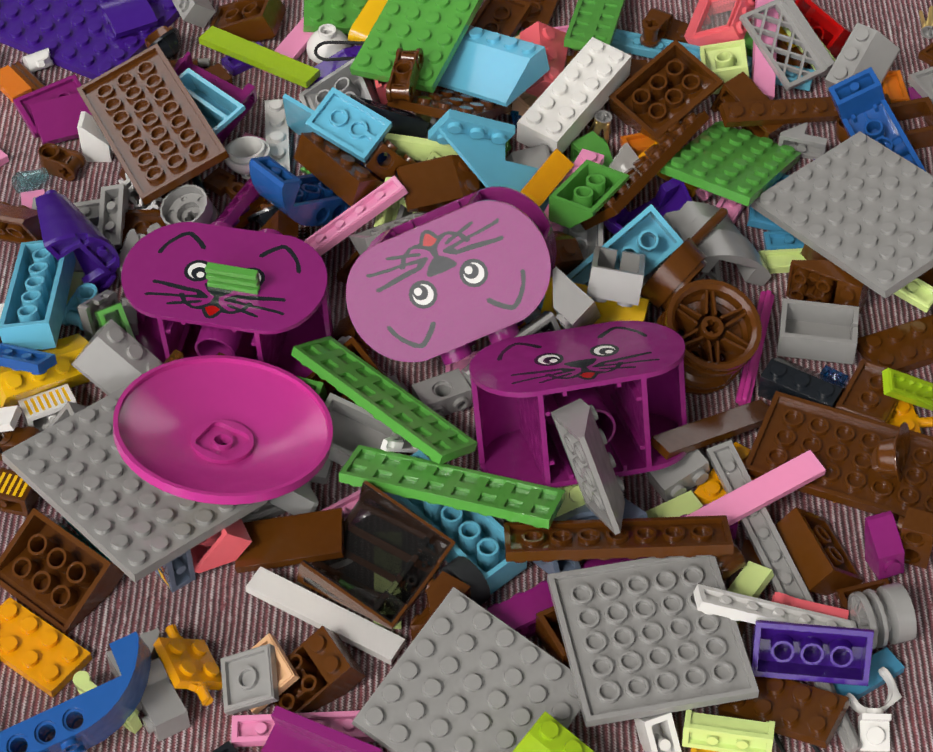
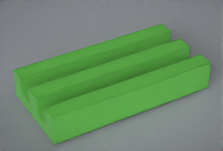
[205,262,260,295]

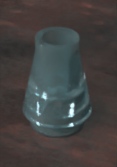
[12,167,49,194]

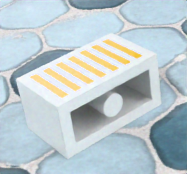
[18,383,77,432]

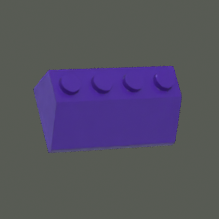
[750,620,874,686]

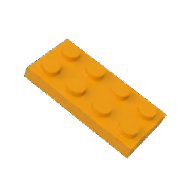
[0,597,92,698]

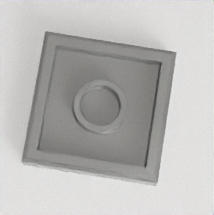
[220,644,279,715]

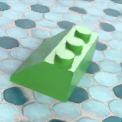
[548,160,629,228]

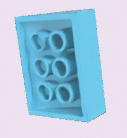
[438,27,550,107]

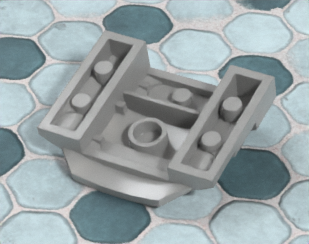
[32,183,129,272]
[663,201,772,286]

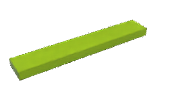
[199,26,320,88]

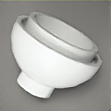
[306,24,351,64]
[224,136,270,179]

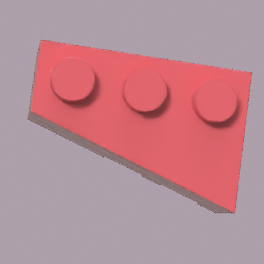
[520,21,568,97]

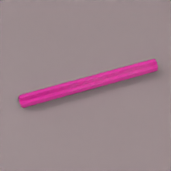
[735,290,774,406]

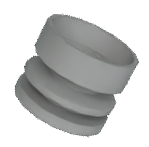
[160,184,220,225]
[848,582,917,650]

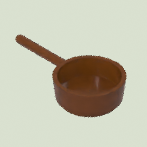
[640,208,728,309]

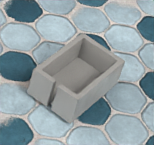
[587,246,645,307]
[777,298,859,365]
[325,392,396,466]

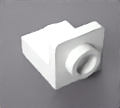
[858,708,892,752]

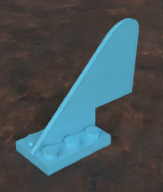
[282,87,392,163]
[428,109,551,212]

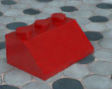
[795,0,851,58]

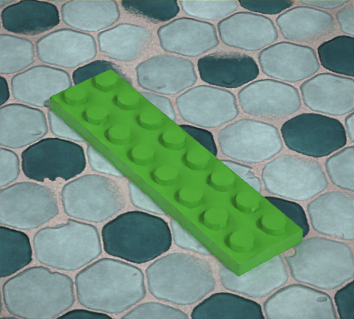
[564,0,626,50]
[291,336,477,465]
[339,445,565,529]

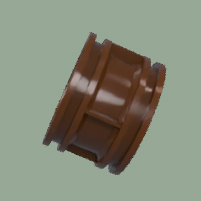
[655,279,762,395]

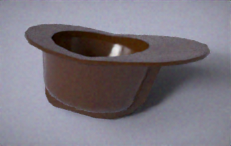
[871,422,910,482]

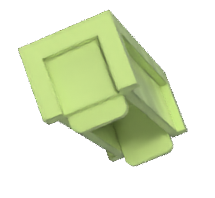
[682,710,775,752]

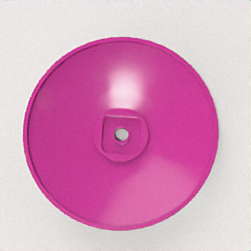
[113,355,333,505]

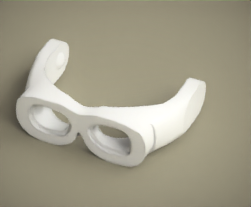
[845,667,902,715]

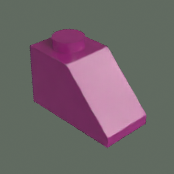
[865,511,905,580]

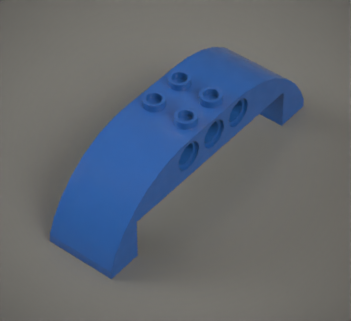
[828,67,926,171]
[249,152,415,227]
[0,632,151,752]

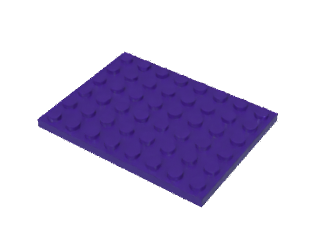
[0,0,180,80]

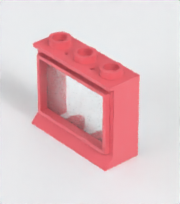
[684,0,755,46]

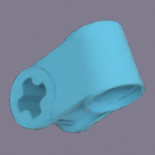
[62,283,99,331]

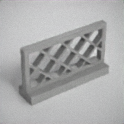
[739,0,834,91]

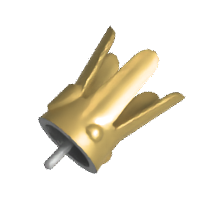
[919,6,933,39]
[587,110,612,143]

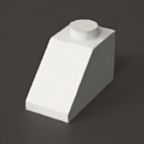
[77,111,114,162]
[634,712,682,752]

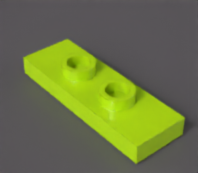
[882,368,933,411]

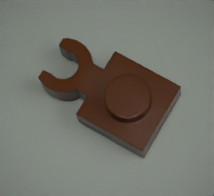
[203,167,245,200]

